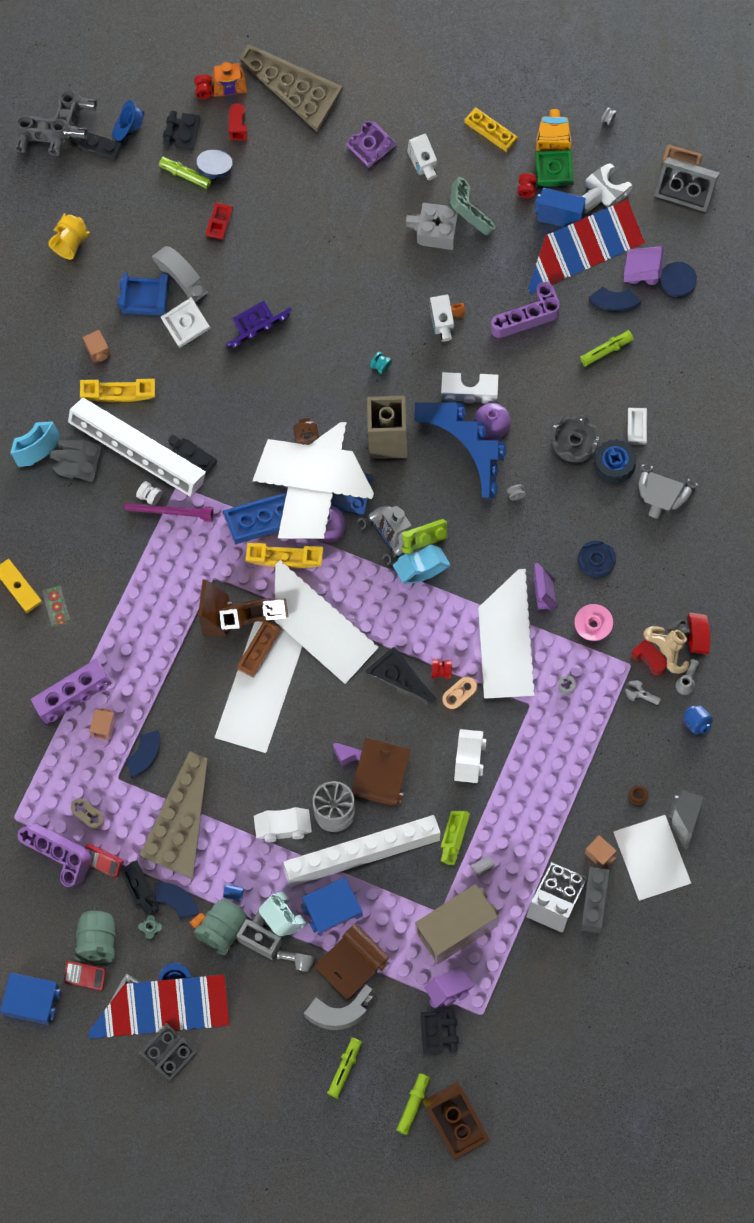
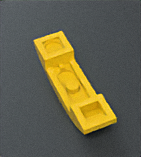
[80,379,155,402]
[245,543,323,568]

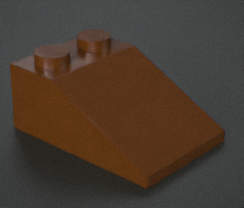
[198,579,233,637]
[422,1081,490,1160]

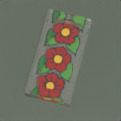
[42,586,71,627]

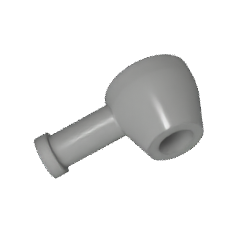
[675,659,700,695]
[277,949,315,972]

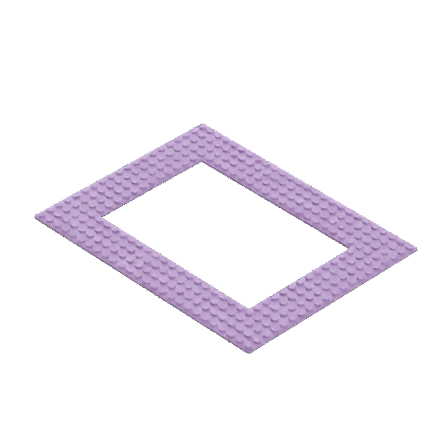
[14,488,631,1015]

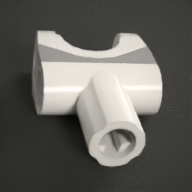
[582,164,633,213]

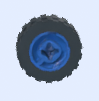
[594,439,636,483]

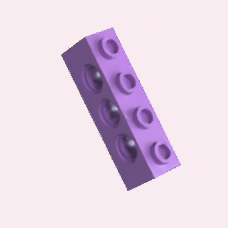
[30,659,112,724]

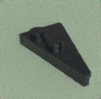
[365,647,437,702]

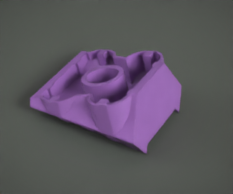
[346,121,397,167]
[624,246,664,285]
[534,563,559,611]

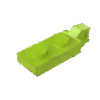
[441,811,470,865]

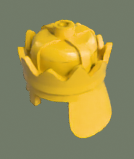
[48,213,90,260]

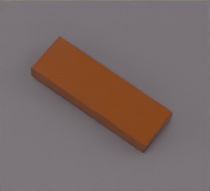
[236,620,282,678]

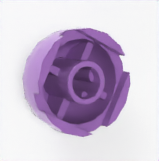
[474,403,511,441]
[315,506,346,544]

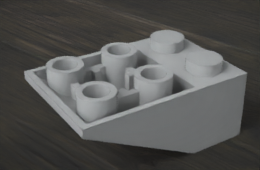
[526,862,588,933]

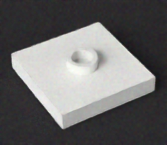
[161,297,211,348]

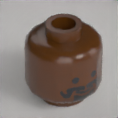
[293,418,319,445]

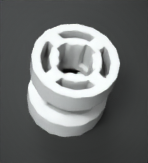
[136,481,162,506]

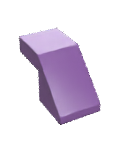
[333,743,362,766]

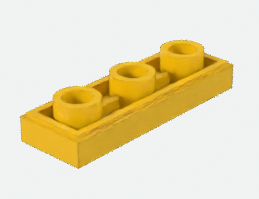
[464,107,518,152]
[0,559,42,613]

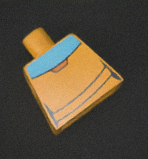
[536,109,571,151]

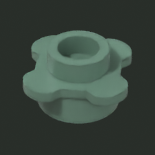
[138,915,162,939]

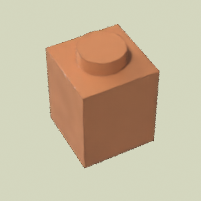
[82,330,110,363]
[89,708,116,741]
[585,835,617,869]

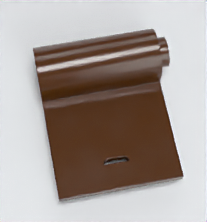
[351,737,411,807]
[314,923,390,1001]

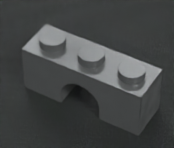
[581,867,609,934]

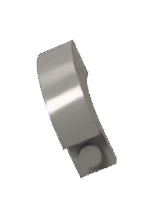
[152,246,208,302]
[304,985,373,1030]

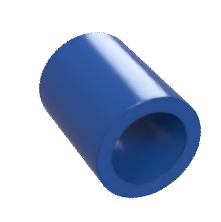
[223,884,244,901]

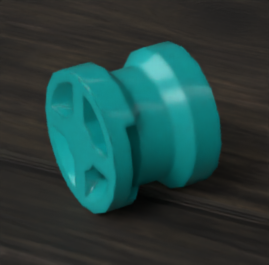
[370,351,392,375]

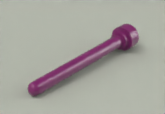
[124,503,214,522]

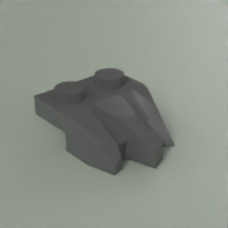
[49,440,101,482]

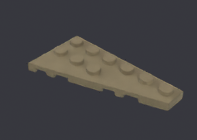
[240,44,343,132]
[139,751,208,880]

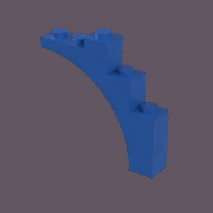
[414,402,507,499]

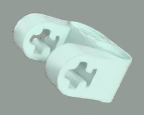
[259,891,307,936]

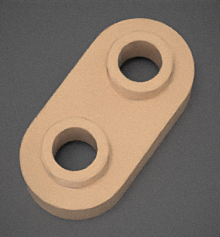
[443,677,478,709]

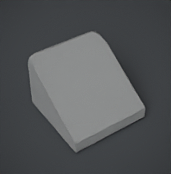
[471,857,495,878]

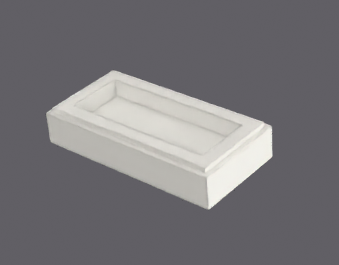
[627,408,647,445]

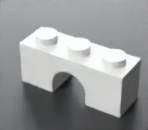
[441,372,498,404]

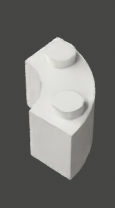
[454,729,486,783]
[254,807,312,842]

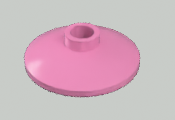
[575,604,613,641]

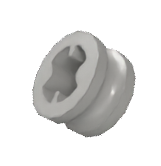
[601,107,617,126]
[507,484,526,501]
[558,676,576,695]

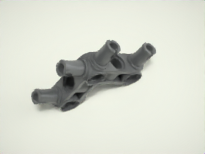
[14,91,97,155]

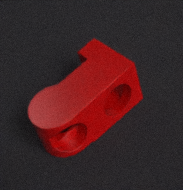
[228,103,248,140]
[631,639,667,676]

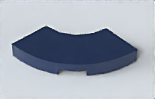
[589,287,641,312]
[126,730,160,778]
[154,882,199,919]

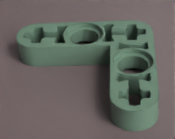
[450,177,495,235]

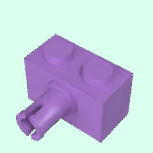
[424,966,474,1009]

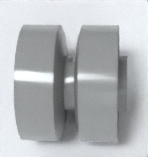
[313,781,355,832]

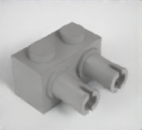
[236,911,282,960]

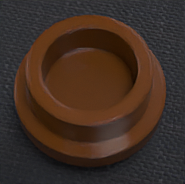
[629,786,648,805]

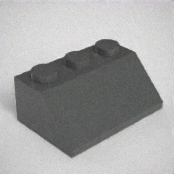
[654,157,719,212]
[669,790,704,850]

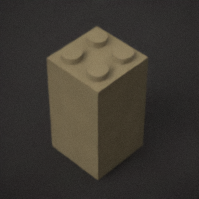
[367,396,407,459]
[415,884,499,965]

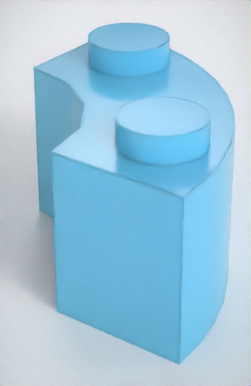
[10,421,60,467]
[393,545,451,584]

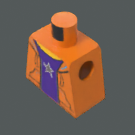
[212,62,247,97]

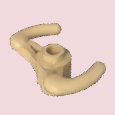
[643,626,690,674]

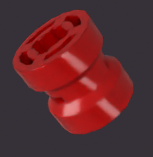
[194,74,213,99]
[517,173,537,198]
[431,659,452,679]

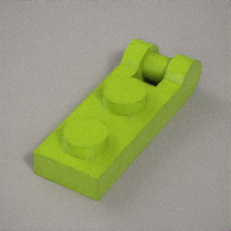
[402,519,447,554]

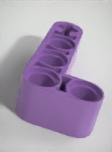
[491,282,560,338]
[18,824,91,887]

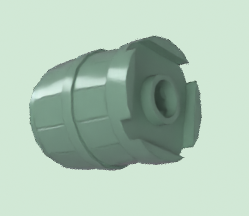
[193,899,248,955]
[74,911,116,965]

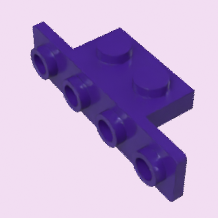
[225,300,292,348]

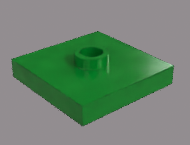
[535,150,574,187]

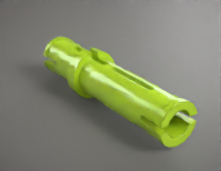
[159,156,212,189]
[580,330,634,367]
[327,1037,363,1099]
[396,1073,431,1135]

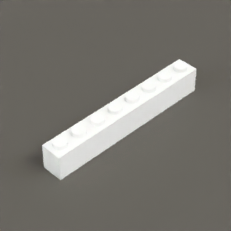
[68,398,206,497]
[283,815,440,887]

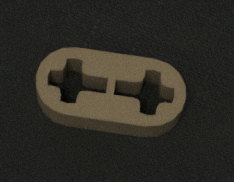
[71,799,104,830]

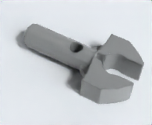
[625,680,661,705]

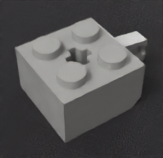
[406,203,459,250]

